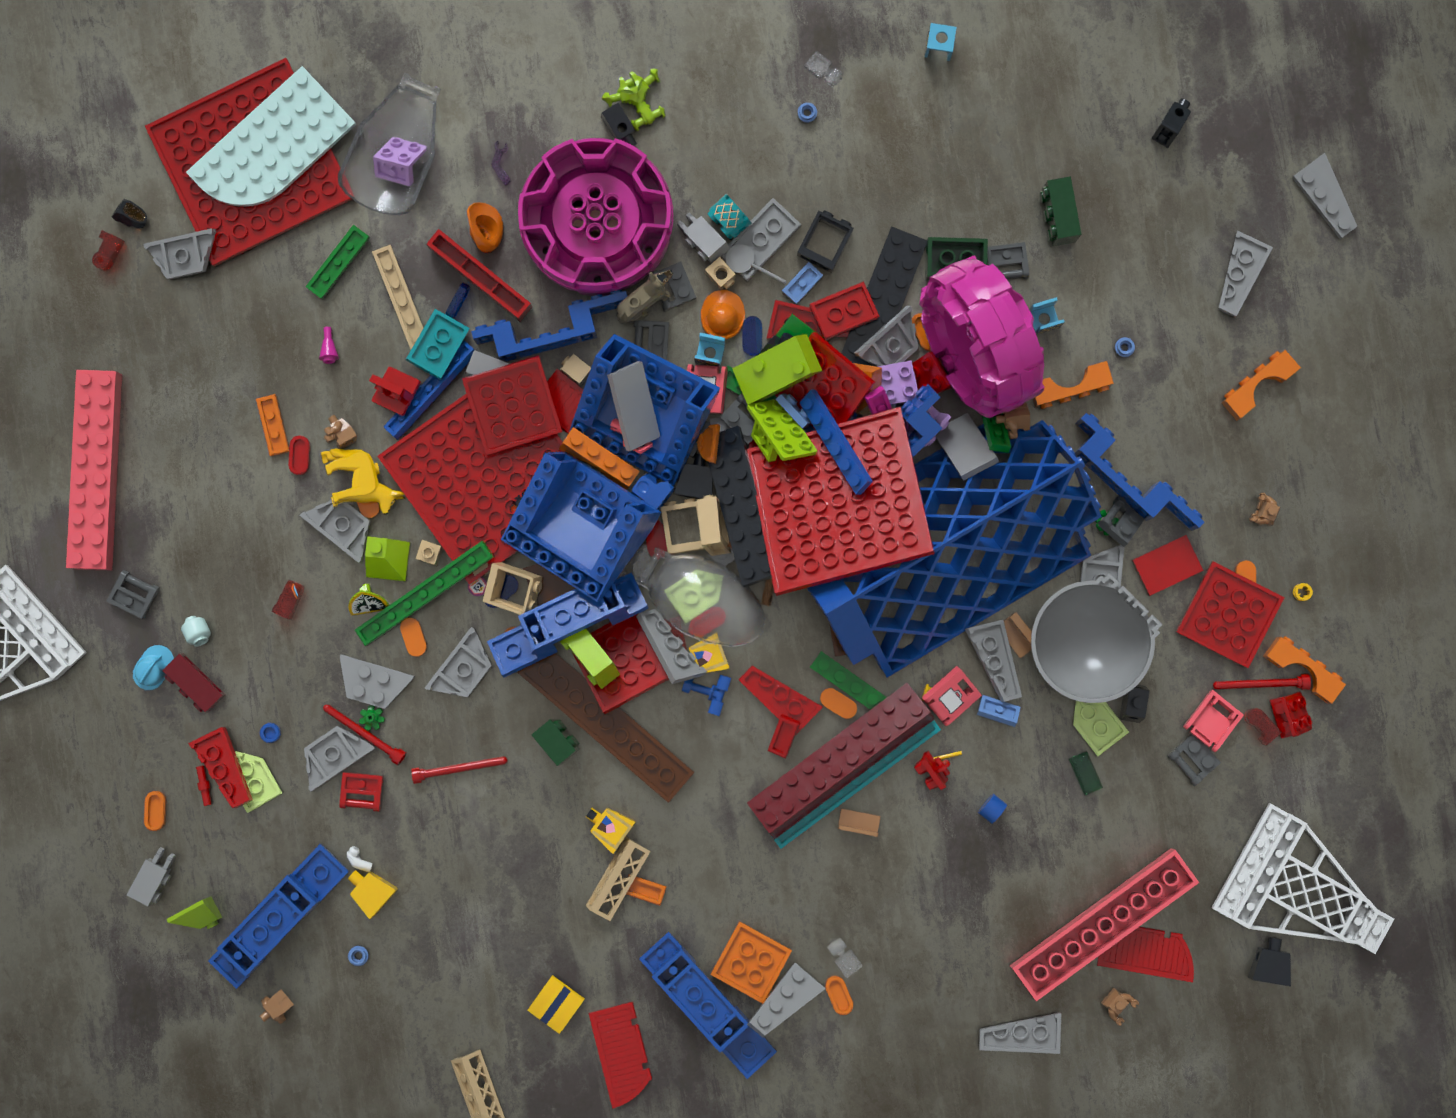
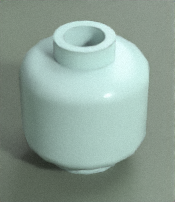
[181,616,211,647]

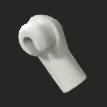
[347,846,372,872]

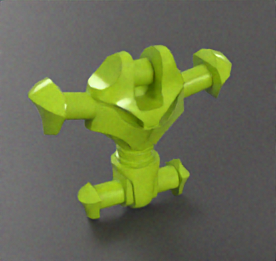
[602,68,666,131]

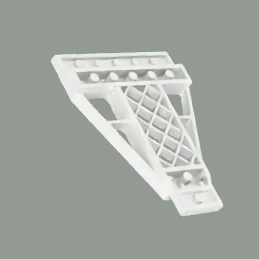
[0,565,87,701]
[1211,803,1394,954]

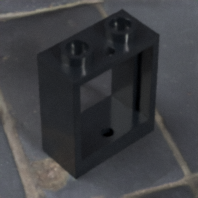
[797,210,854,273]

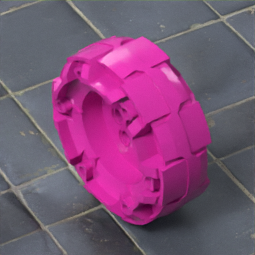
[518,138,674,296]
[919,255,1045,418]

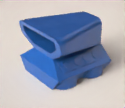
[631,473,675,510]

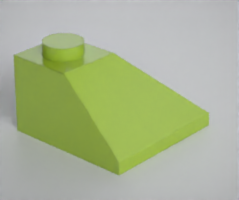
[365,536,410,582]
[166,897,222,929]

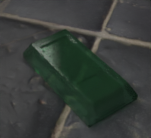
[1069,751,1103,795]

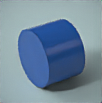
[978,793,1007,824]

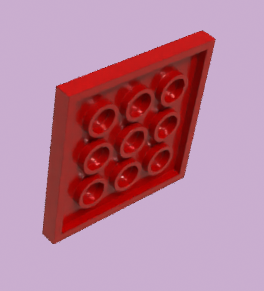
[775,332,875,430]
[462,355,562,455]
[1176,561,1285,668]
[573,613,669,714]

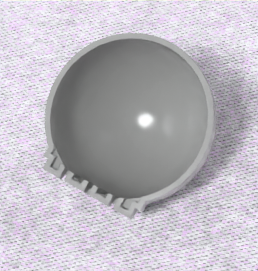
[1031,573,1163,703]

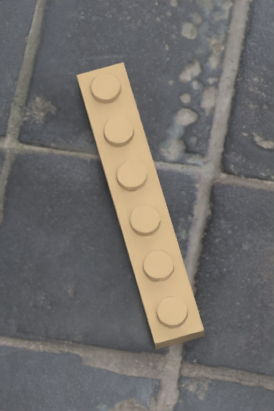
[372,245,424,349]

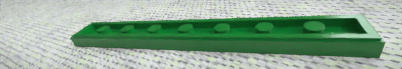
[355,541,494,646]

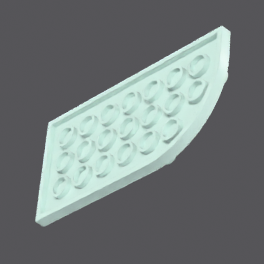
[186,66,357,206]

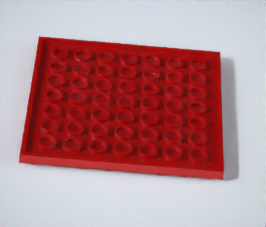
[145,58,355,267]
[377,394,563,585]
[747,407,935,596]

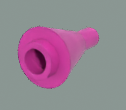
[319,327,339,364]

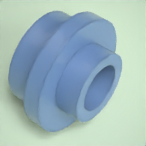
[798,103,817,123]
[1115,337,1135,357]
[348,946,369,966]

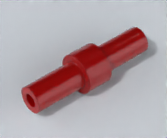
[196,765,212,806]

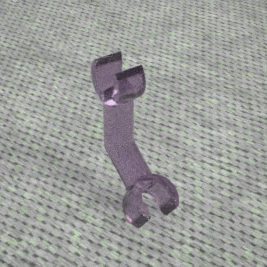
[491,140,511,185]

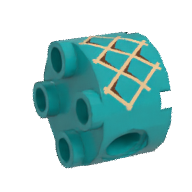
[707,193,752,239]

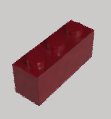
[162,653,226,712]

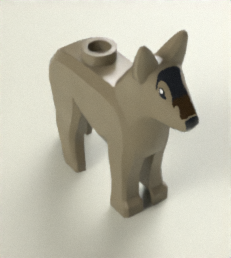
[616,270,673,324]

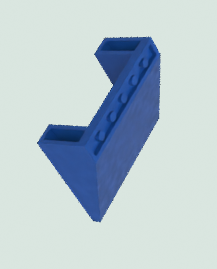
[569,334,720,486]
[501,452,661,602]

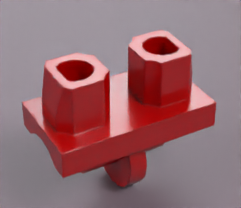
[914,751,950,790]

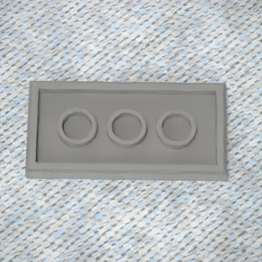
[721,198,801,282]
[607,361,660,451]
[936,413,999,481]

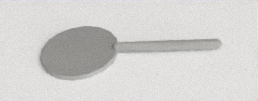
[725,244,786,284]

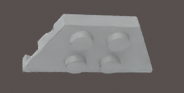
[143,228,216,280]
[854,306,919,367]
[299,500,371,563]
[1080,545,1124,588]
[425,627,492,697]
[340,654,415,709]
[304,726,376,792]

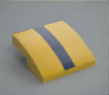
[527,975,585,1034]

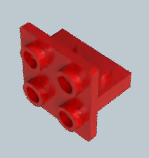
[912,351,952,394]
[369,367,421,416]
[1270,691,1312,739]

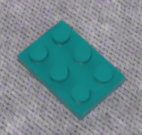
[406,309,470,380]

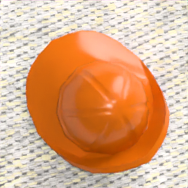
[467,202,503,253]
[701,290,745,339]

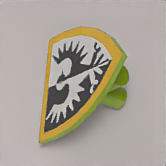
[348,584,389,616]

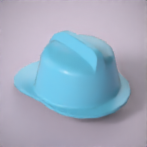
[133,645,174,690]

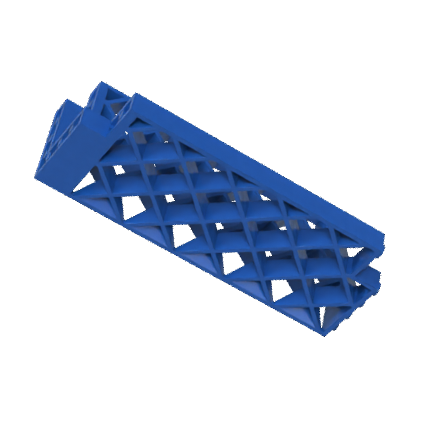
[807,420,1102,678]

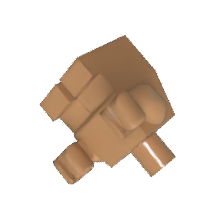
[996,402,1030,439]
[324,415,357,449]
[1249,493,1281,526]
[1101,988,1139,1026]
[259,990,294,1024]

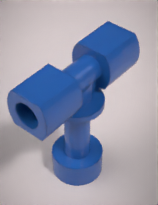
[682,674,731,716]

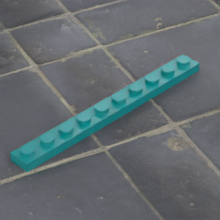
[771,720,941,849]

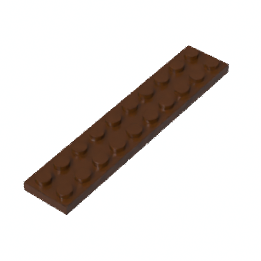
[517,653,694,803]

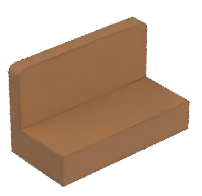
[1004,612,1032,658]
[837,808,881,837]

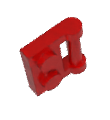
[339,772,383,812]

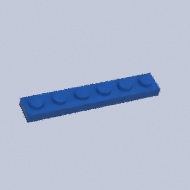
[384,340,475,440]
[800,390,873,495]

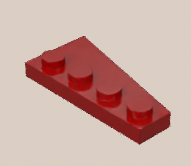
[767,300,849,338]
[739,666,823,736]
[188,727,253,809]

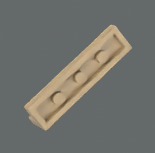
[586,836,650,921]
[451,1050,505,1118]

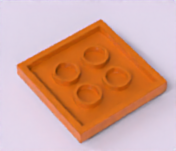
[710,921,792,1004]

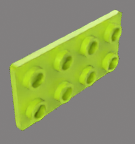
[747,400,817,462]

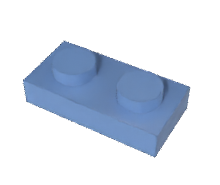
[782,262,823,305]
[775,394,812,429]
[977,695,1021,727]

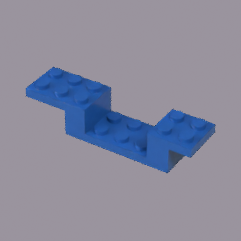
[471,290,627,362]
[902,384,942,457]
[1075,413,1204,531]
[487,572,649,678]
[208,844,350,989]
[639,931,777,1079]

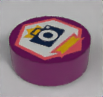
[468,577,487,596]

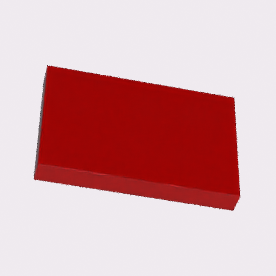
[809,281,880,340]
[1132,535,1204,596]

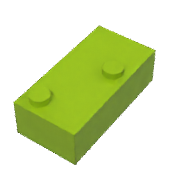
[732,334,822,405]
[560,629,620,689]

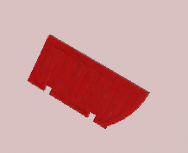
[547,368,584,434]
[1097,926,1194,982]
[588,1002,652,1109]

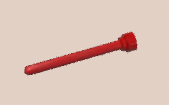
[1213,674,1311,690]
[323,704,407,766]
[411,756,508,784]

